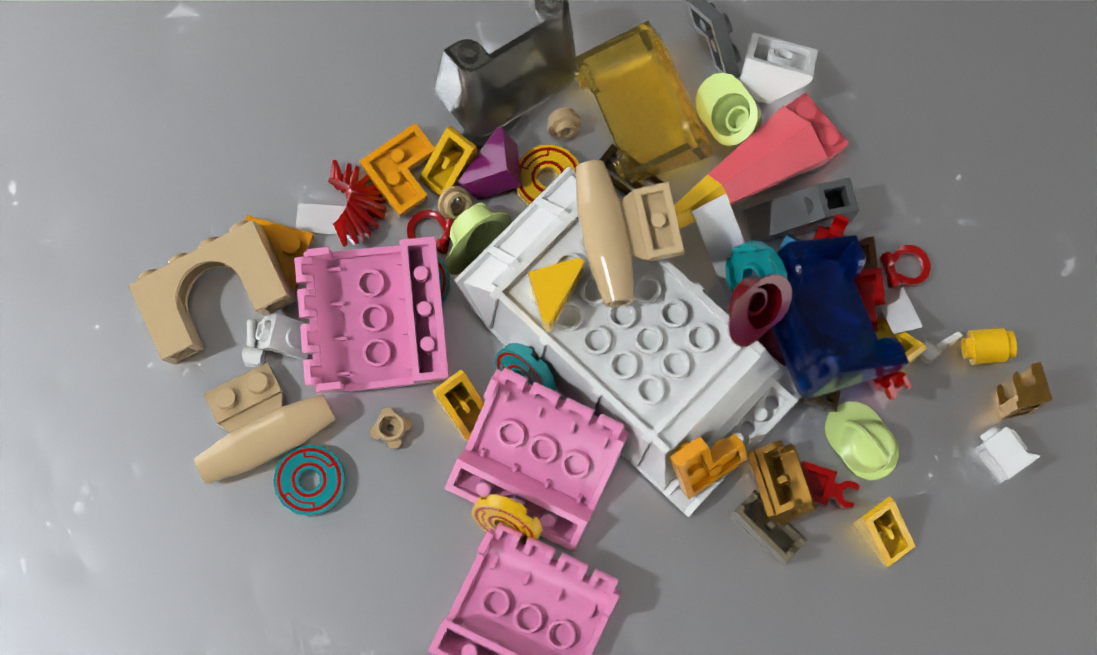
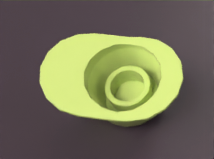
[696,73,762,147]
[445,203,512,275]
[825,401,899,480]

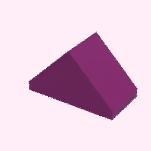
[458,126,522,200]

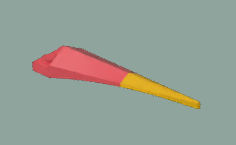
[674,92,850,229]

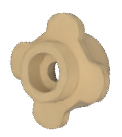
[370,407,412,449]

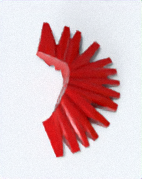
[328,160,387,247]

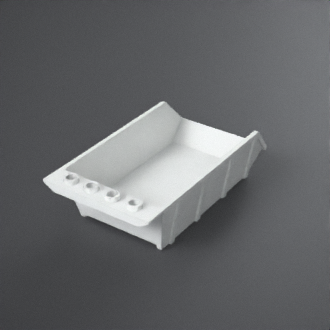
[454,167,804,517]

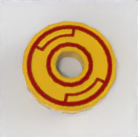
[515,145,579,206]
[471,494,543,544]

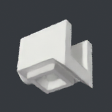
[975,425,1041,483]

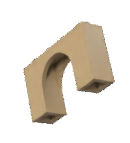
[128,220,297,364]

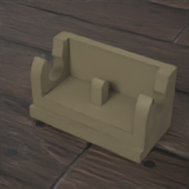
[730,489,808,565]

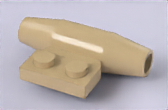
[576,160,684,308]
[193,362,336,484]

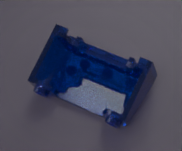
[757,235,909,398]

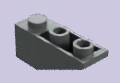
[743,178,859,242]

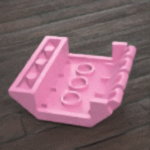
[294,236,449,393]
[444,368,629,552]
[428,522,621,655]

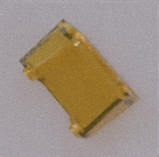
[574,21,714,183]

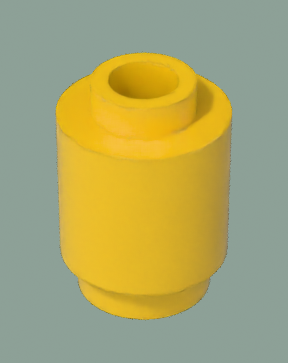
[961,327,1017,365]

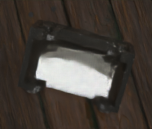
[434,0,578,137]

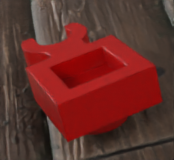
[801,461,860,510]

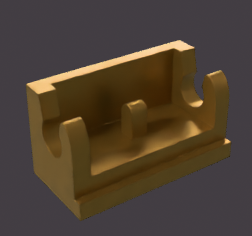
[995,362,1053,421]
[747,440,817,525]

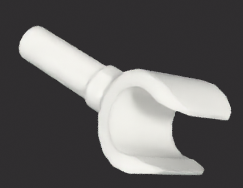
[242,319,265,368]
[918,331,963,364]

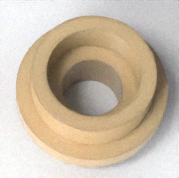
[547,107,581,138]
[438,186,472,220]

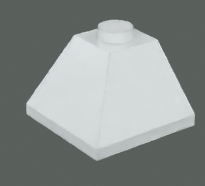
[739,32,818,104]

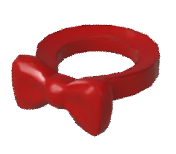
[406,209,454,255]
[880,245,931,288]

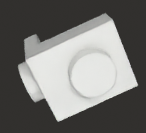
[255,313,308,360]

